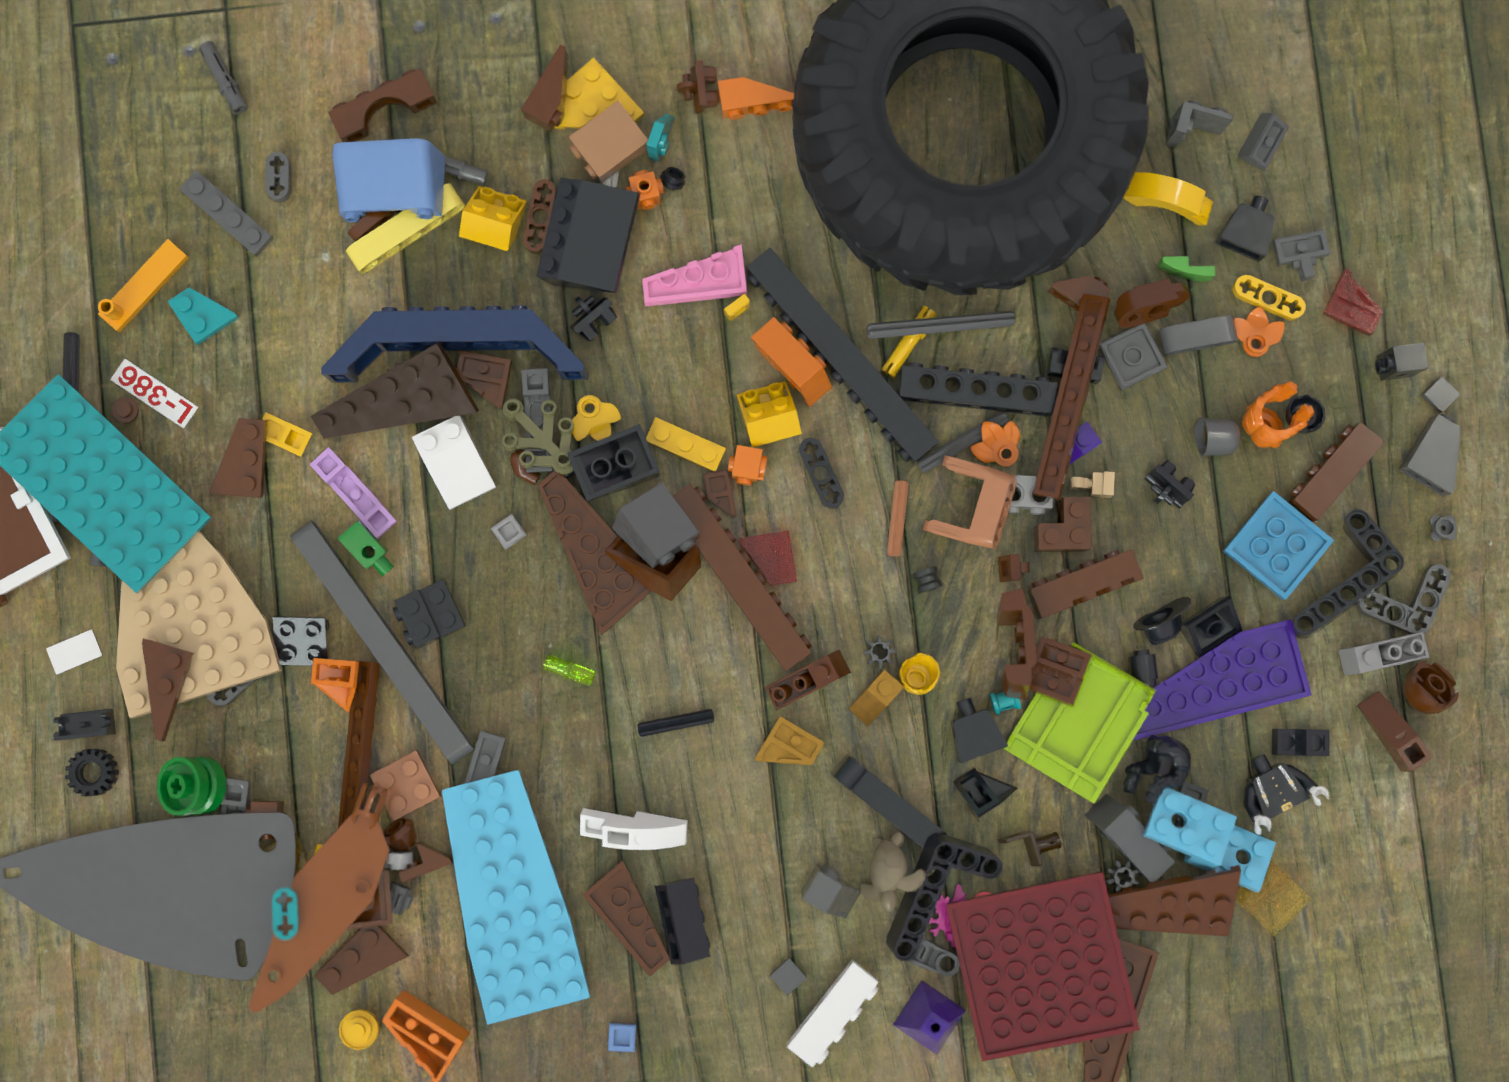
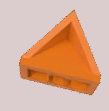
[311,658,359,713]

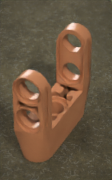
[922,455,1017,549]

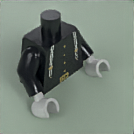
[1243,754,1329,835]

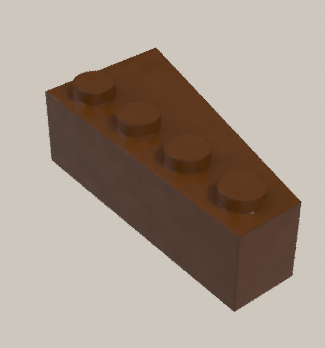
[1027,549,1144,620]

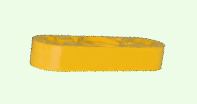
[1232,275,1306,321]

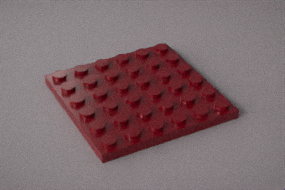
[946,871,1140,1062]

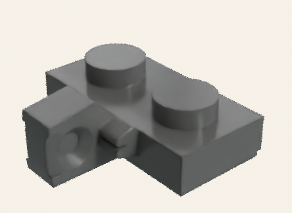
[1272,229,1330,282]

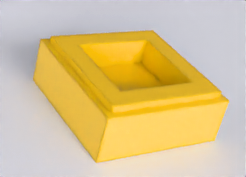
[724,294,750,321]

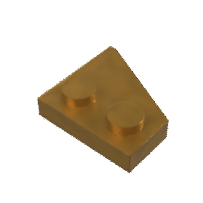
[754,716,825,765]

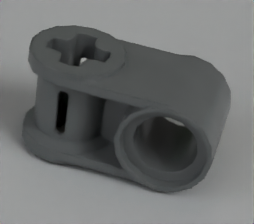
[908,938,959,977]

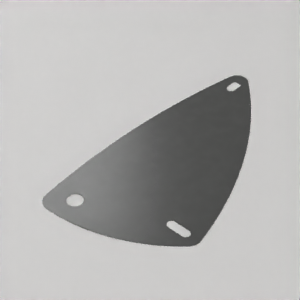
[0,813,295,980]

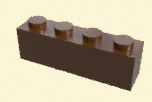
[1288,422,1384,522]

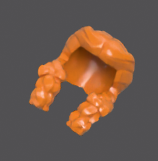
[1242,381,1314,448]

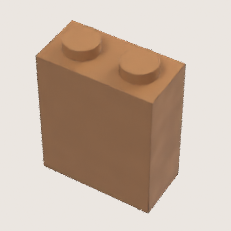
[569,101,648,184]

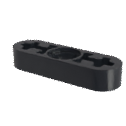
[799,438,844,509]

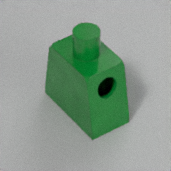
[337,520,394,577]

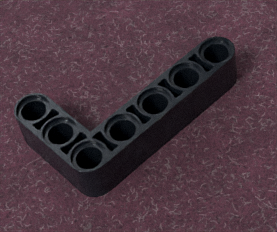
[1292,509,1404,639]
[830,754,948,848]
[886,833,1003,961]

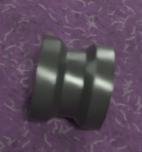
[912,566,943,594]

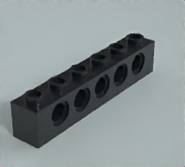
[898,362,1058,417]

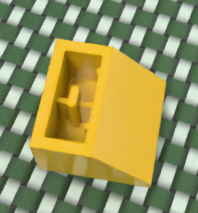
[459,186,527,251]
[736,381,802,448]

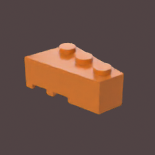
[751,317,832,408]
[382,990,470,1082]

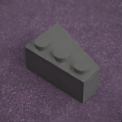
[1084,794,1175,883]
[801,864,861,919]

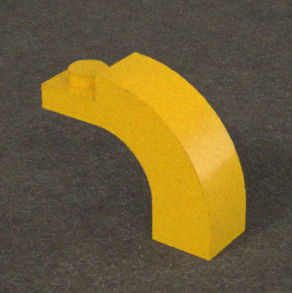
[1123,172,1213,226]

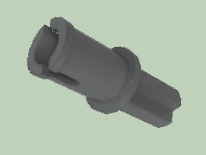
[444,157,488,186]

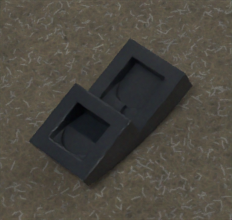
[1272,729,1329,756]

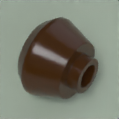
[383,818,417,852]

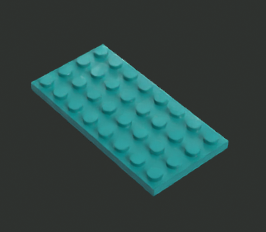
[0,374,212,593]

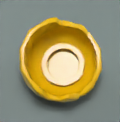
[898,653,941,695]

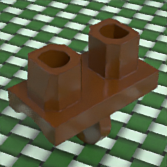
[676,60,719,114]

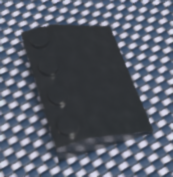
[536,178,640,293]

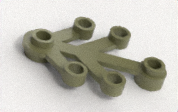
[502,399,574,474]

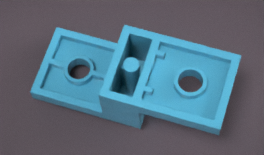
[1143,788,1276,893]

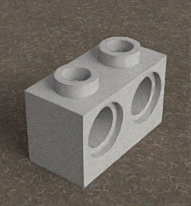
[1008,475,1053,515]

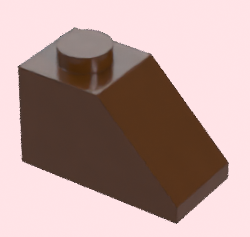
[1048,275,1111,312]

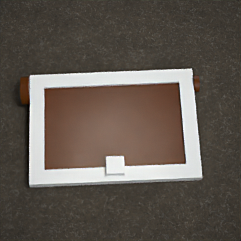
[0,427,71,608]

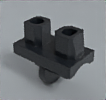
[569,295,617,341]
[1144,460,1195,509]

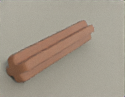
[887,480,909,557]

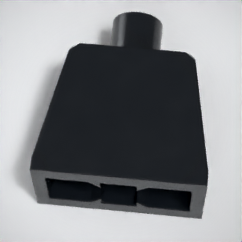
[1215,195,1275,262]
[951,698,1008,763]

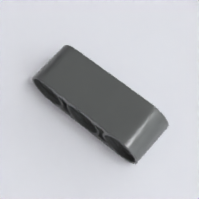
[1160,315,1238,355]

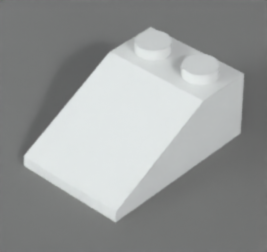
[412,416,496,510]

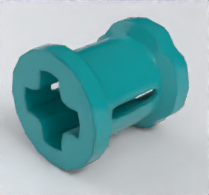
[989,692,1021,715]

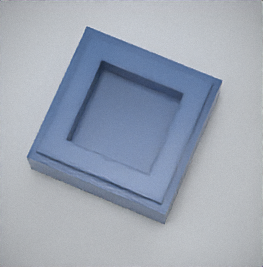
[608,1022,636,1052]

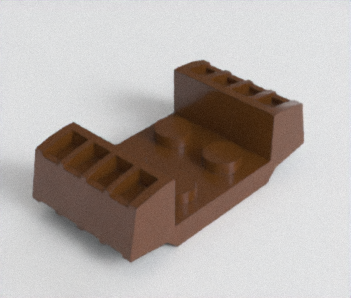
[997,588,1037,699]

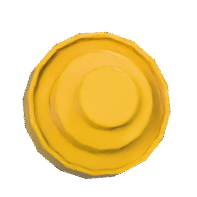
[339,1009,380,1050]

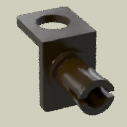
[998,831,1062,867]

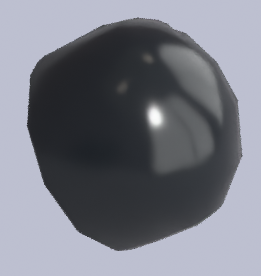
[1285,394,1326,434]

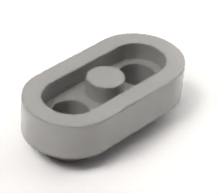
[384,850,413,869]

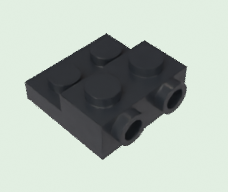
[392,579,466,648]

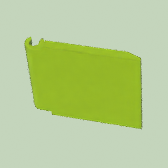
[1003,642,1156,804]

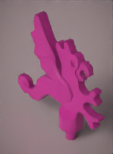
[929,884,966,947]

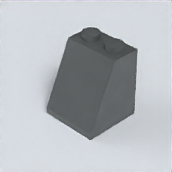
[612,483,699,568]

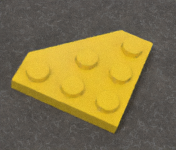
[554,57,645,129]

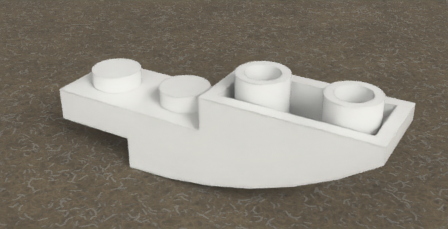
[580,808,688,850]

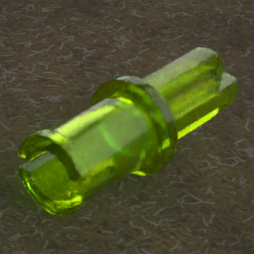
[543,654,596,686]

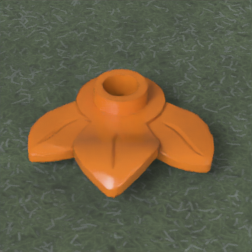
[1234,306,1285,357]
[970,421,1020,467]

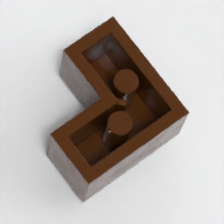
[1034,497,1091,552]

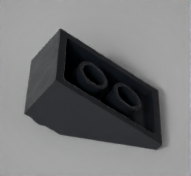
[567,424,660,502]

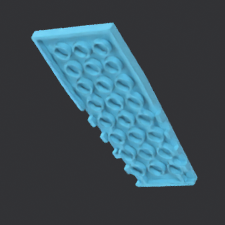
[442,770,591,1025]

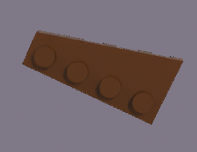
[583,860,670,976]

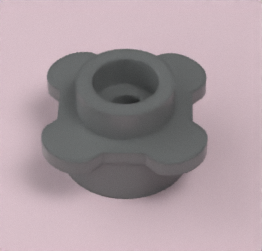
[1429,515,1457,541]

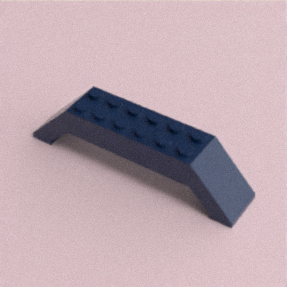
[321,305,588,383]

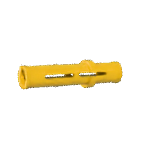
[881,305,937,378]

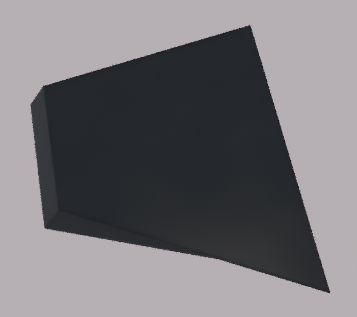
[953,768,1018,818]

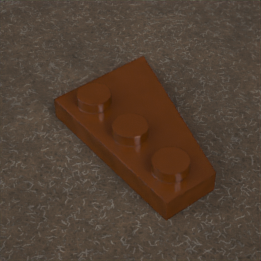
[209,418,267,498]
[314,926,409,995]

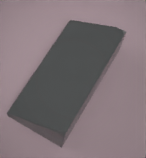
[1238,113,1289,171]

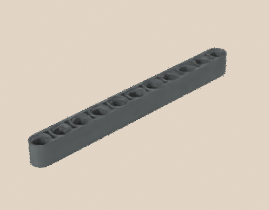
[290,520,475,765]

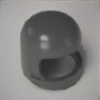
[1194,418,1240,456]

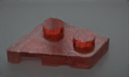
[1323,268,1383,336]
[740,530,797,586]

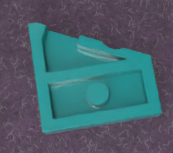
[647,113,675,163]
[168,288,239,345]

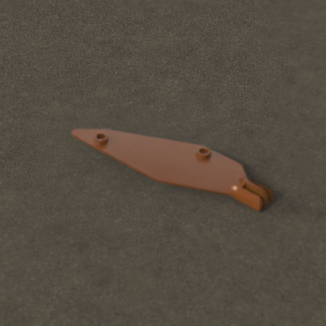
[249,782,389,1012]

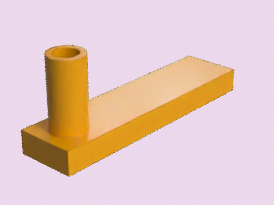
[98,239,189,333]

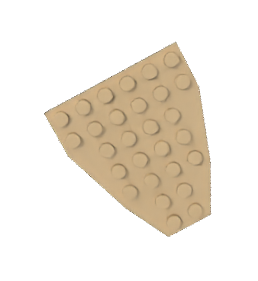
[116,531,282,718]

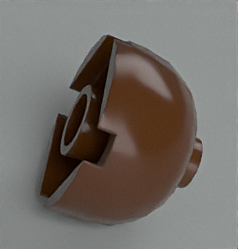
[1403,661,1459,714]

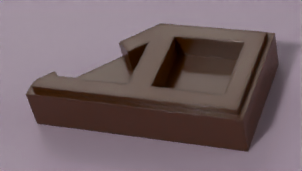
[703,470,737,518]

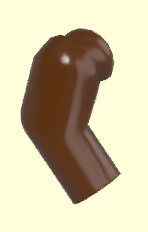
[510,449,540,486]

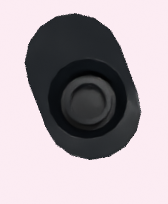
[1133,597,1191,645]

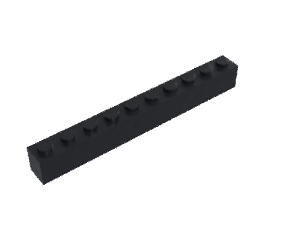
[746,248,939,465]

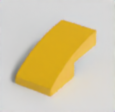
[262,412,312,457]

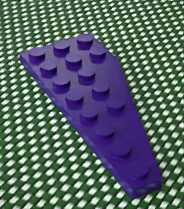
[1133,619,1312,740]

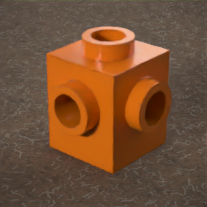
[626,170,664,210]

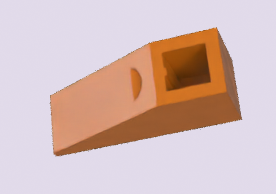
[717,77,794,120]

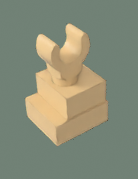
[1070,471,1115,498]

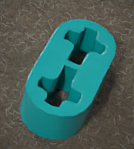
[272,887,299,940]

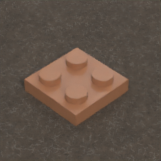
[370,750,441,822]

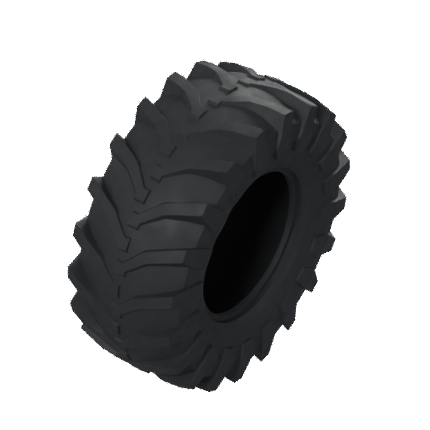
[792,0,1149,295]

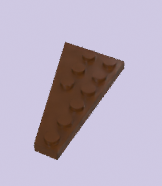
[538,470,652,636]
[1108,865,1241,936]

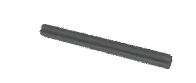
[866,311,1015,339]

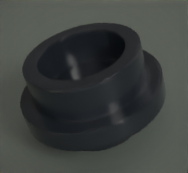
[660,167,685,190]

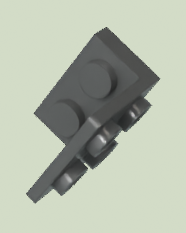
[1165,101,1234,148]

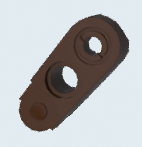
[1114,278,1190,328]

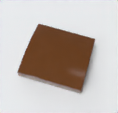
[1030,636,1092,707]

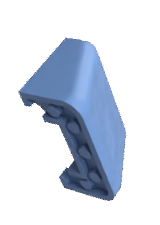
[332,139,445,223]

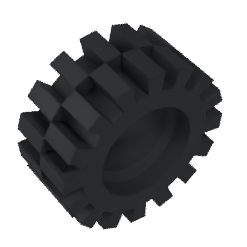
[65,749,119,797]

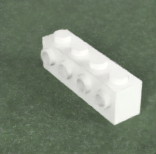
[787,959,879,1067]

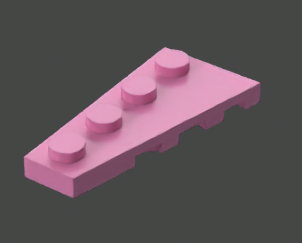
[642,244,747,307]

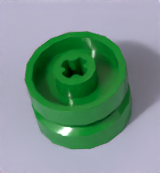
[157,756,226,816]

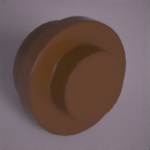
[112,397,139,423]

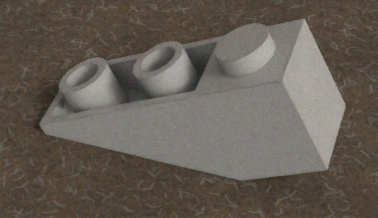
[1338,632,1429,676]

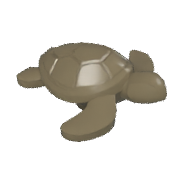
[860,832,926,912]

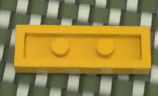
[646,417,726,472]

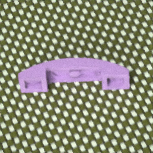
[310,447,397,539]

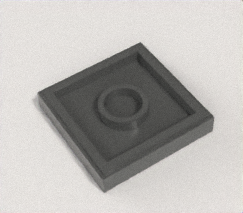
[1099,323,1168,391]

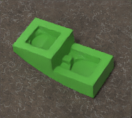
[1158,256,1215,282]

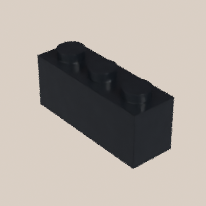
[655,878,711,964]

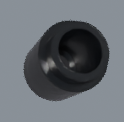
[1129,649,1158,686]

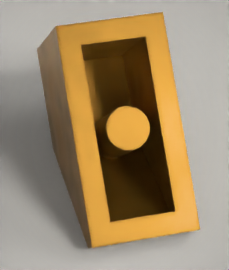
[849,669,904,726]

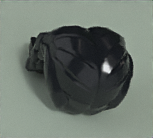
[1123,735,1191,804]

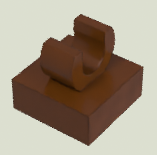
[998,554,1030,583]

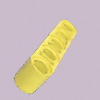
[346,183,465,274]

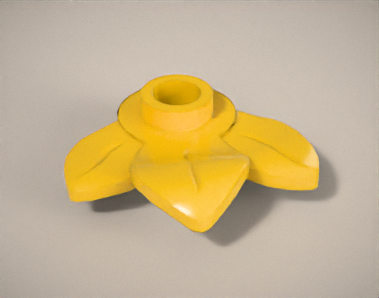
[572,395,621,441]

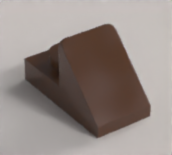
[398,842,454,882]

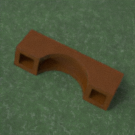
[328,69,437,142]

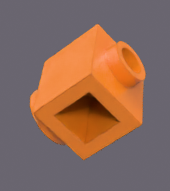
[728,445,768,486]

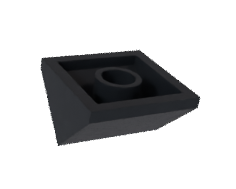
[1180,595,1243,658]

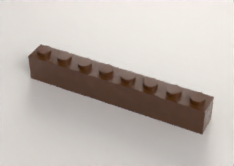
[673,484,812,672]

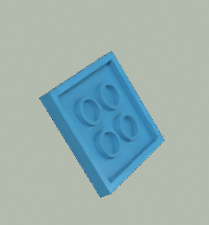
[1223,491,1334,601]

